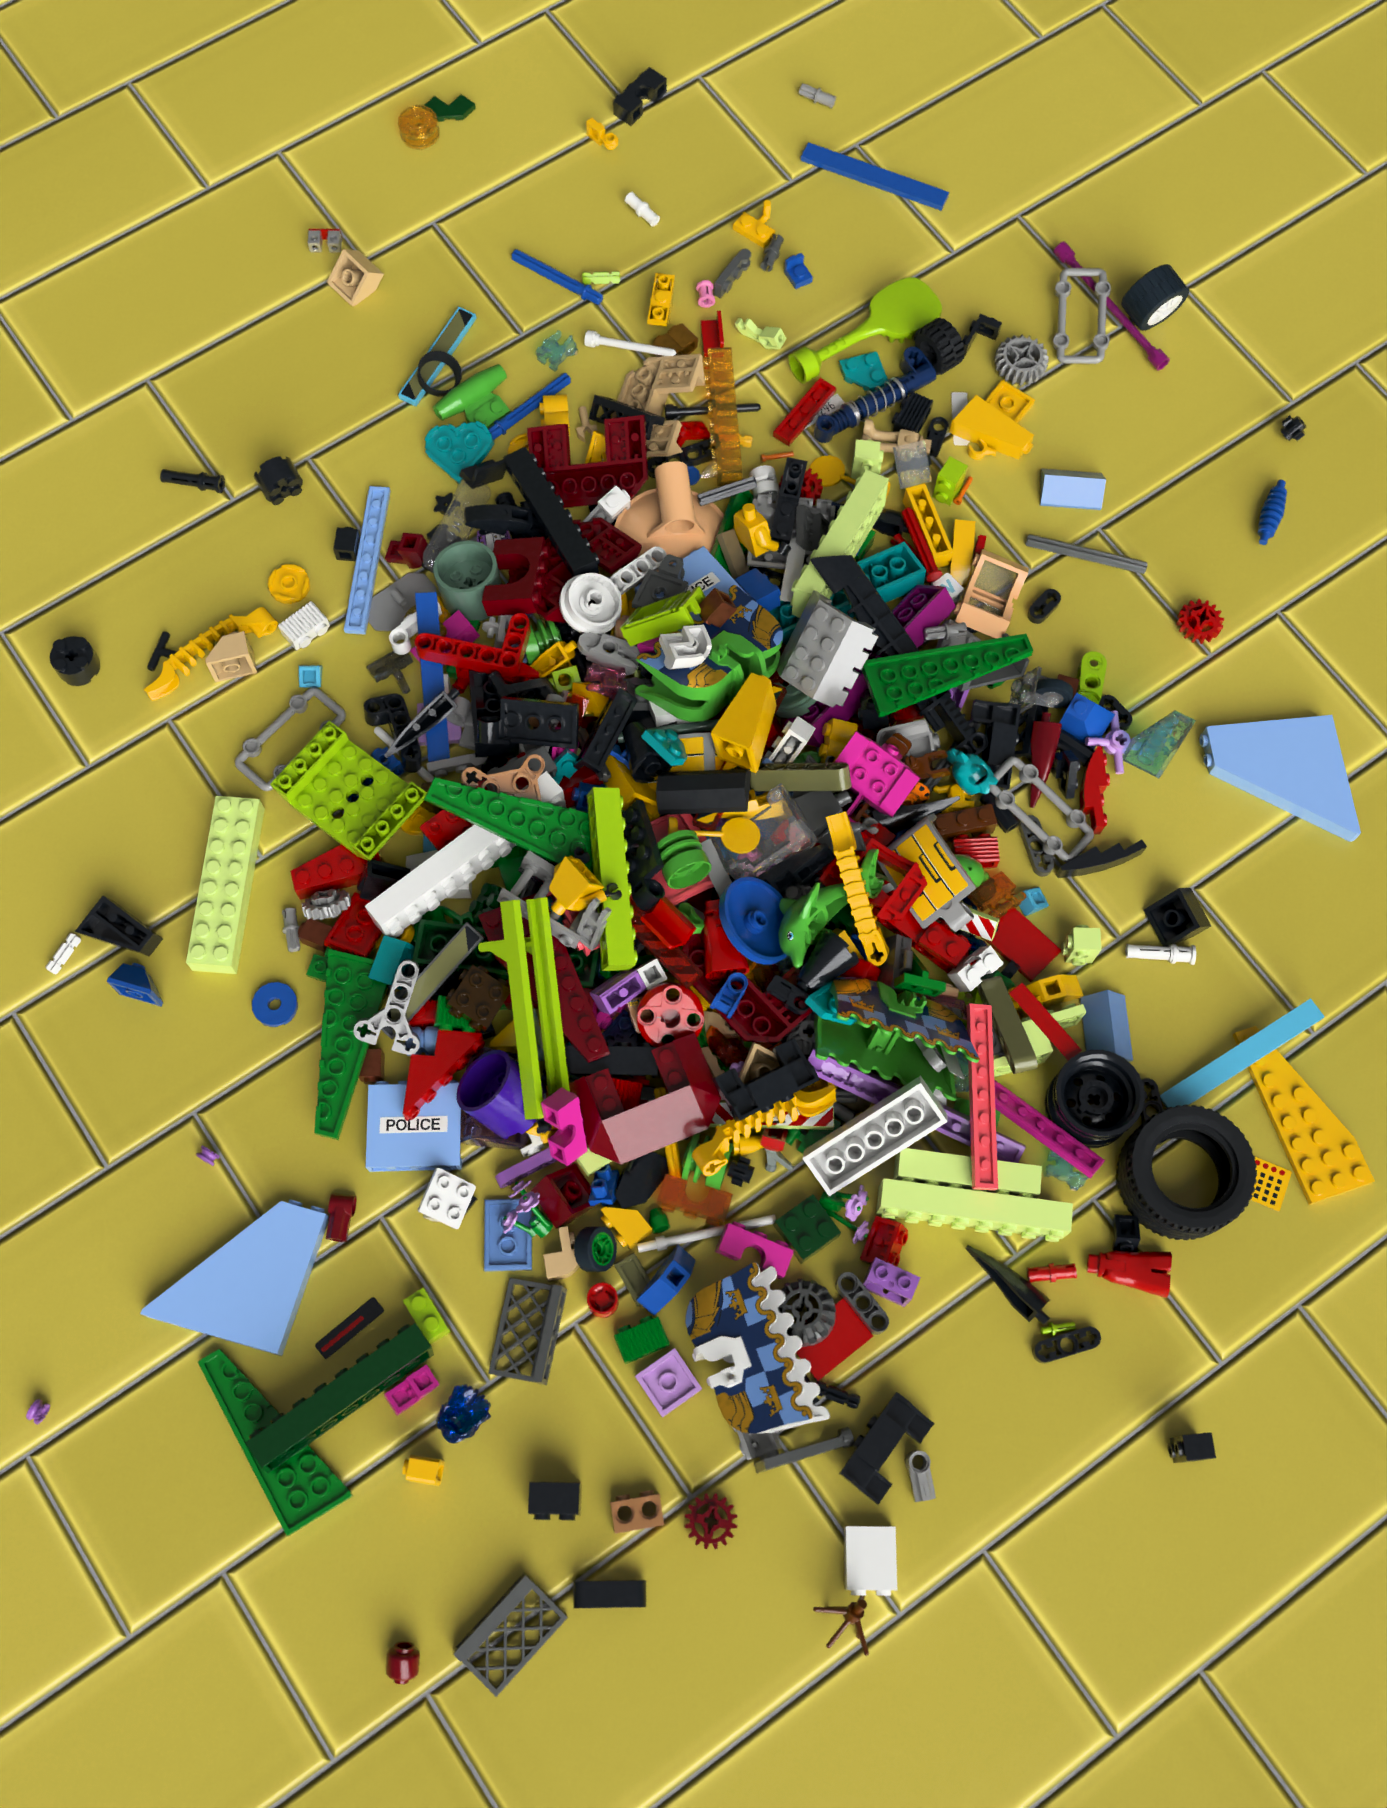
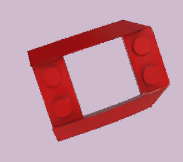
[818,832,928,921]

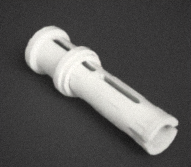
[1125,944,1196,965]

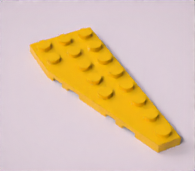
[1233,1026,1375,1205]

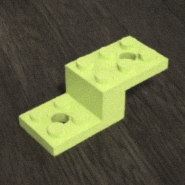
[993,1003,1086,1078]

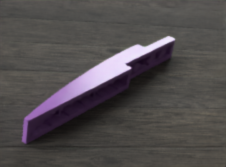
[808,1049,1026,1163]

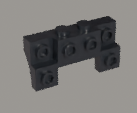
[970,699,1021,791]
[712,1038,820,1121]
[839,1392,935,1505]

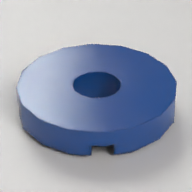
[252,982,298,1027]

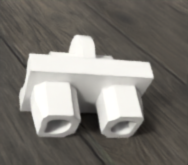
[482,615,513,647]

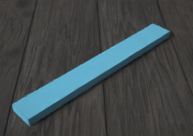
[1160,998,1325,1108]

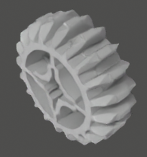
[994,334,1049,386]

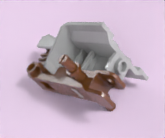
[816,719,951,793]

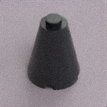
[623,722,672,783]
[796,930,859,993]

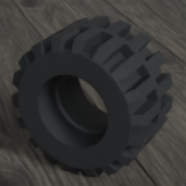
[914,318,965,375]

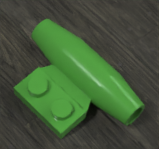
[433,364,511,428]

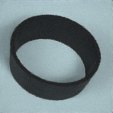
[418,351,462,397]

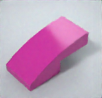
[384,1364,440,1416]

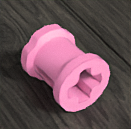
[696,280,715,308]

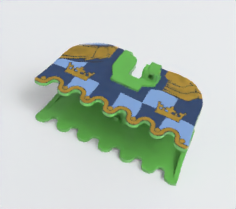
[635,585,783,722]
[814,976,980,1101]

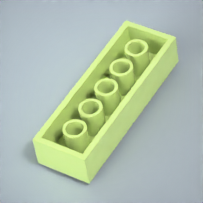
[893,1148,1042,1198]

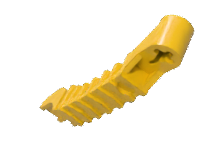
[144,607,278,701]
[826,811,890,966]
[692,1084,836,1176]

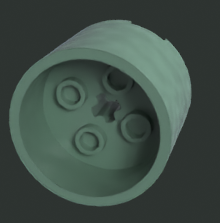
[433,541,502,621]

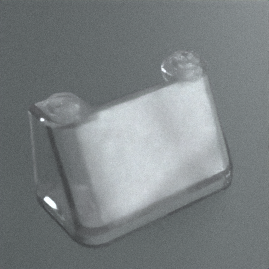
[709,783,817,880]

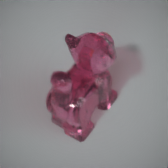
[584,663,627,697]

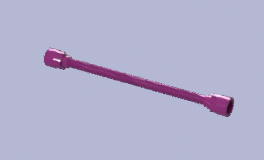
[1053,242,1170,371]

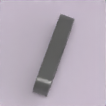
[1019,815,1054,877]

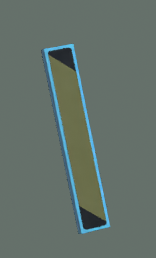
[398,307,476,407]

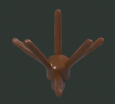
[813,1595,869,1656]

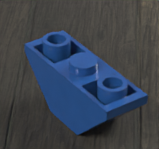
[636,1244,696,1315]

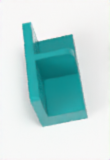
[368,936,415,990]

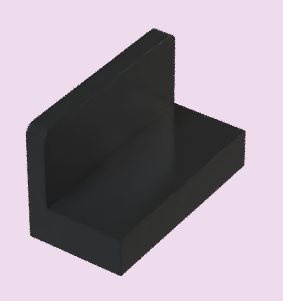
[460,459,506,489]

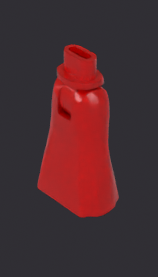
[703,899,750,980]
[1087,1251,1172,1298]

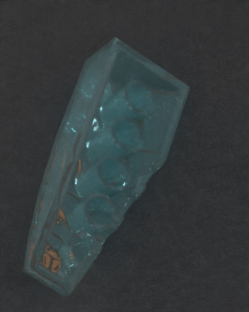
[1123,710,1196,778]

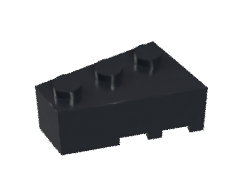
[75,896,163,957]

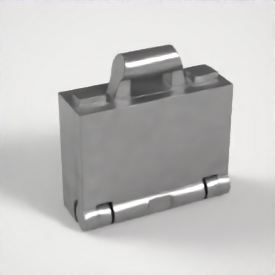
[873,934,913,994]

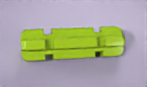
[582,271,620,285]

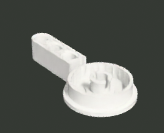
[559,546,667,635]

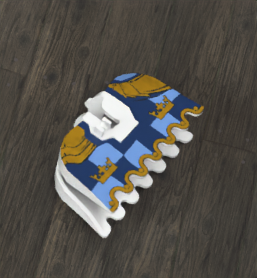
[686,1262,830,1434]

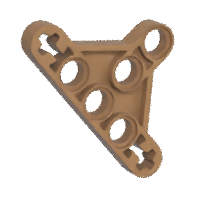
[460,754,545,801]

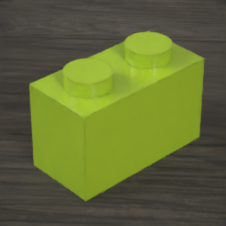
[932,457,968,506]
[403,1287,451,1345]

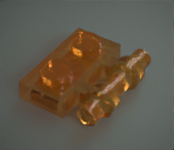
[967,871,1026,918]

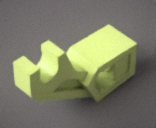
[735,318,786,349]

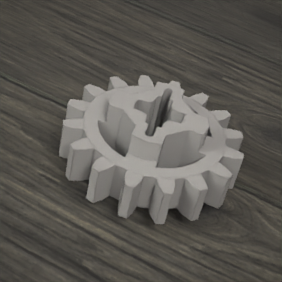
[301,889,351,920]

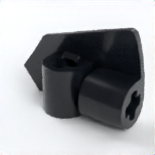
[615,1152,669,1209]

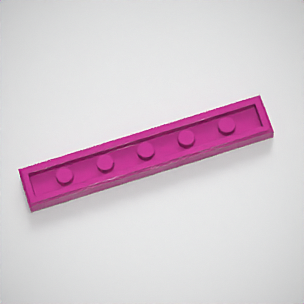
[994,1080,1105,1179]

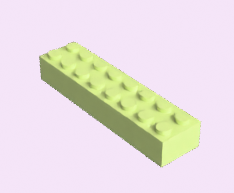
[790,470,889,618]
[186,796,265,974]
[876,1178,1073,1242]

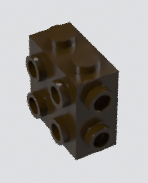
[445,965,510,1032]

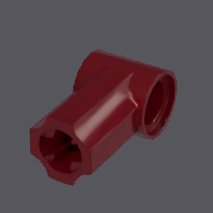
[326,1193,357,1242]

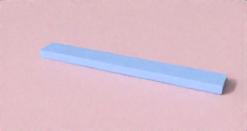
[344,486,391,635]

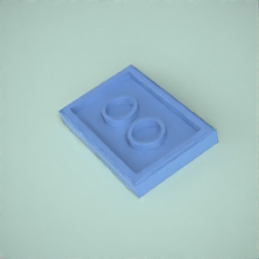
[484,1199,532,1272]

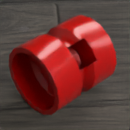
[587,1282,619,1318]

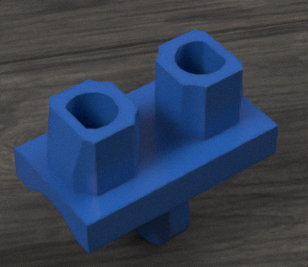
[589,1164,620,1206]

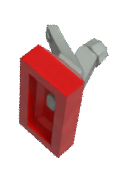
[760,1128,794,1172]

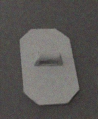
[368,573,437,631]

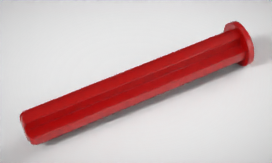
[901,507,942,582]

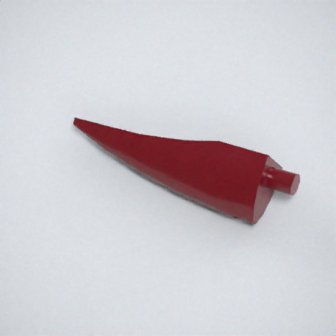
[1030,712,1062,808]

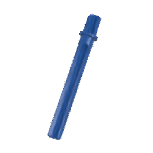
[511,249,603,305]
[488,373,571,440]

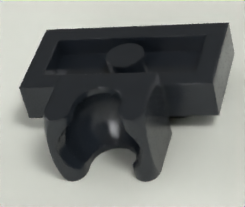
[1051,750,1080,799]

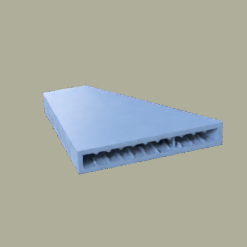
[1199,715,1361,842]
[140,1199,329,1356]

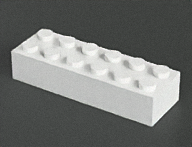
[802,1076,948,1196]

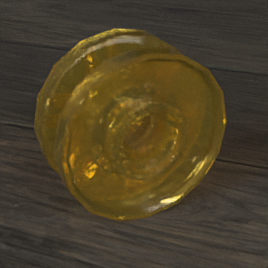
[398,105,440,149]

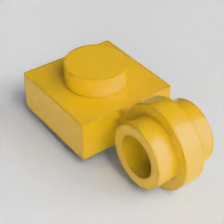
[586,117,618,150]

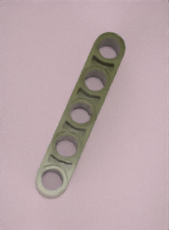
[750,763,852,791]
[977,976,1038,1074]

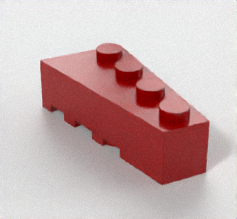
[290,845,382,900]

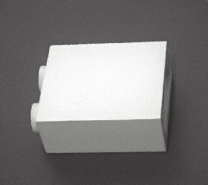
[844,1526,897,1596]

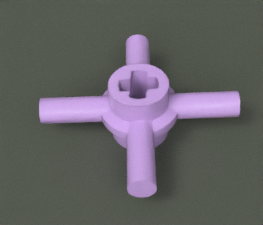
[1085,711,1148,774]

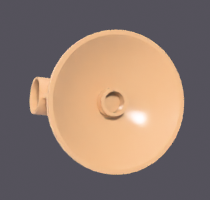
[614,461,724,587]

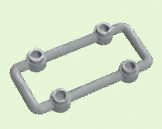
[1053,268,1111,364]
[235,687,346,791]
[990,756,1094,863]

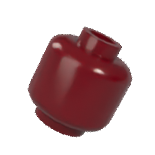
[386,1641,420,1684]

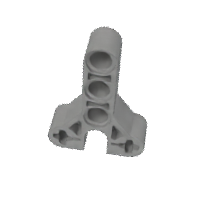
[353,959,420,1055]

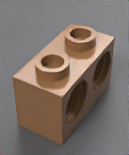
[610,1490,664,1534]

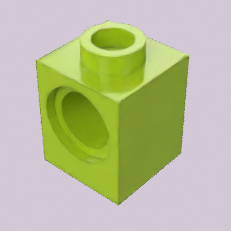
[548,665,581,694]

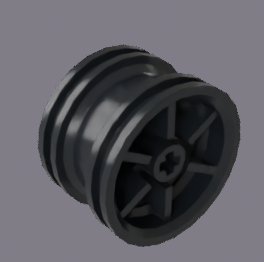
[1045,1050,1145,1149]

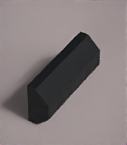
[656,769,751,815]

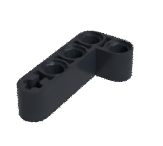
[364,694,422,773]

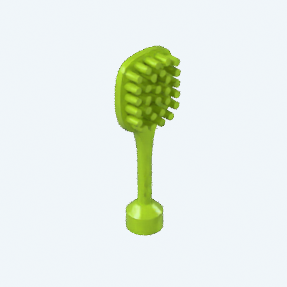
[788,277,942,384]

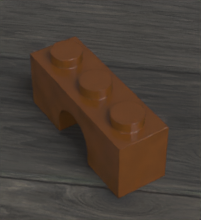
[933,804,998,843]

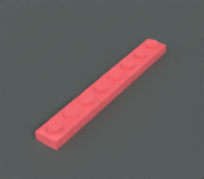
[966,1003,998,1191]

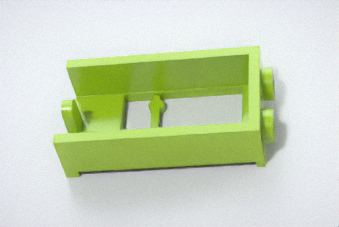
[620,586,705,646]

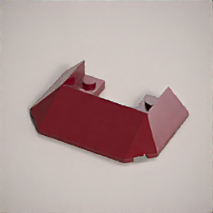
[527,415,648,508]
[507,517,642,623]
[682,930,819,1043]
[569,1033,721,1164]

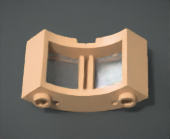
[953,549,1028,638]

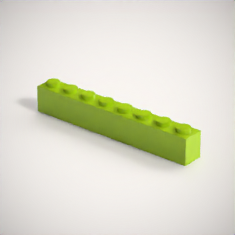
[587,787,638,971]

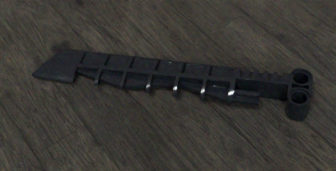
[810,555,988,767]

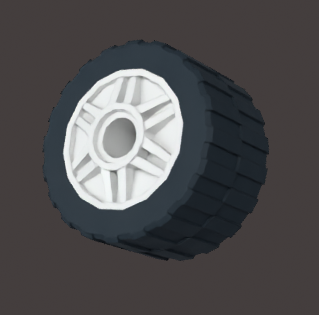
[1121,264,1189,331]

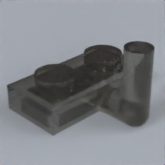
[366,651,413,694]

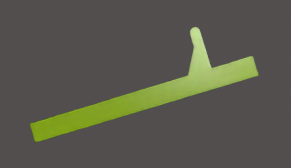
[478,897,570,1119]

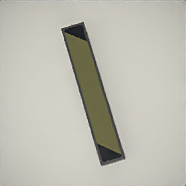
[381,922,485,1040]

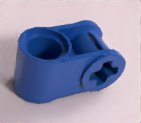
[709,972,748,1020]

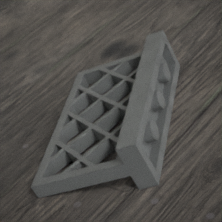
[488,1278,567,1386]
[453,1572,568,1697]

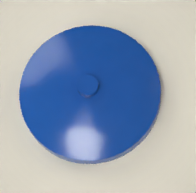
[719,877,787,965]

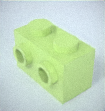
[851,439,884,480]
[1061,925,1102,966]

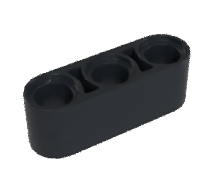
[573,1580,646,1608]

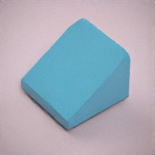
[298,665,322,688]
[1015,887,1049,916]

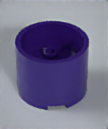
[456,1050,547,1139]

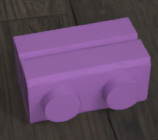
[590,969,647,1015]

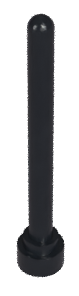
[665,403,761,421]

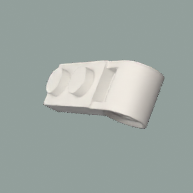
[389,603,442,655]

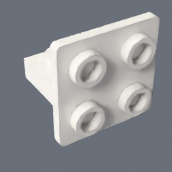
[418,1168,476,1229]

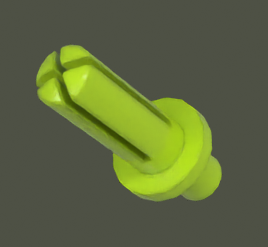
[1040,1322,1076,1337]

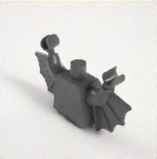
[791,755,879,852]

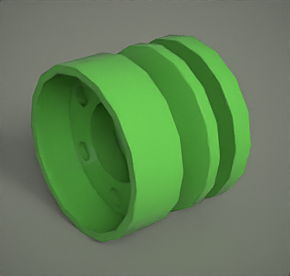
[516,619,562,666]
[657,830,712,889]
[682,1133,733,1190]

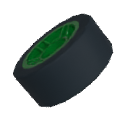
[574,1226,617,1272]

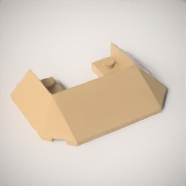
[611,354,705,457]

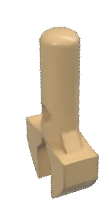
[576,406,597,442]

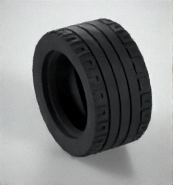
[1116,1105,1257,1240]

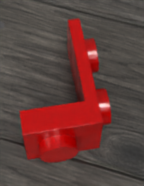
[676,421,711,448]

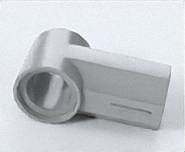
[905,1451,936,1502]

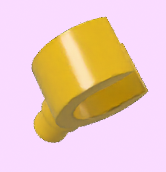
[967,439,997,460]

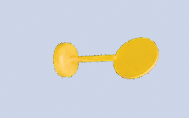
[809,455,891,499]
[668,817,761,854]

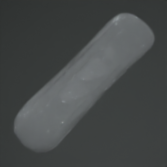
[423,479,491,573]

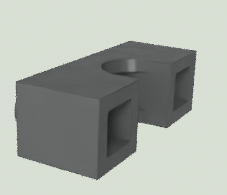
[485,746,557,792]

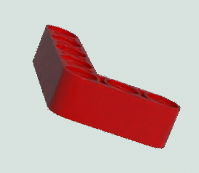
[414,613,531,678]

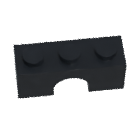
[613,67,667,126]

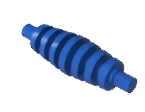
[1257,480,1287,545]

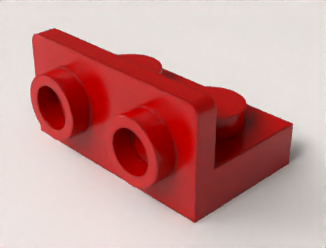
[860,1216,908,1267]

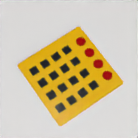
[1251,1157,1292,1211]

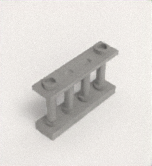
[497,850,597,949]

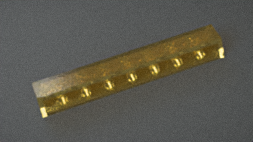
[704,347,743,486]

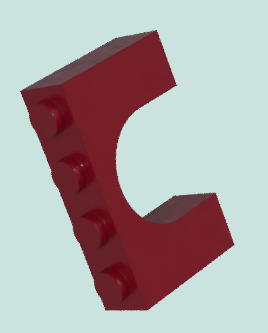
[482,537,551,616]

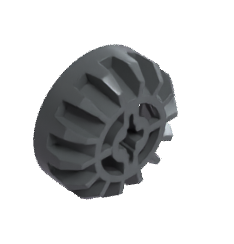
[779,1279,836,1347]

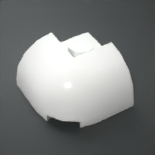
[659,625,712,669]

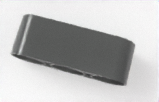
[835,1272,889,1335]

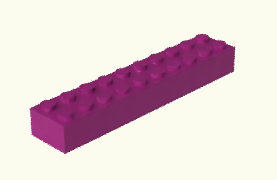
[783,584,956,747]

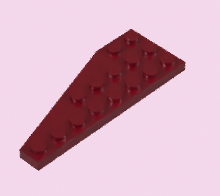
[478,893,610,1063]

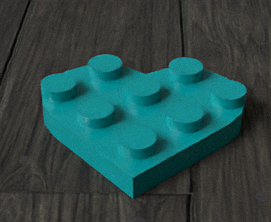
[425,421,494,485]

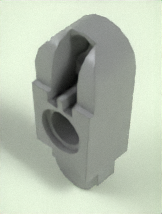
[577,632,640,675]

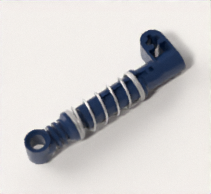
[814,347,937,443]

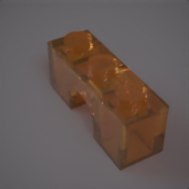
[657,1174,733,1226]

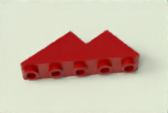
[403,1030,485,1121]

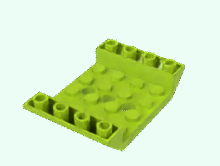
[270,721,427,861]

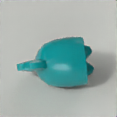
[947,748,998,795]

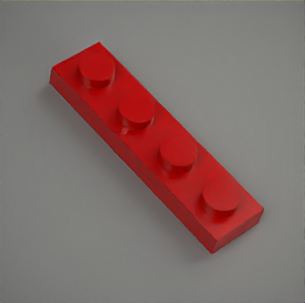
[773,378,836,446]

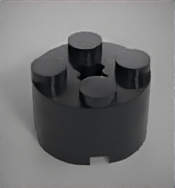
[254,456,303,505]
[50,636,100,686]

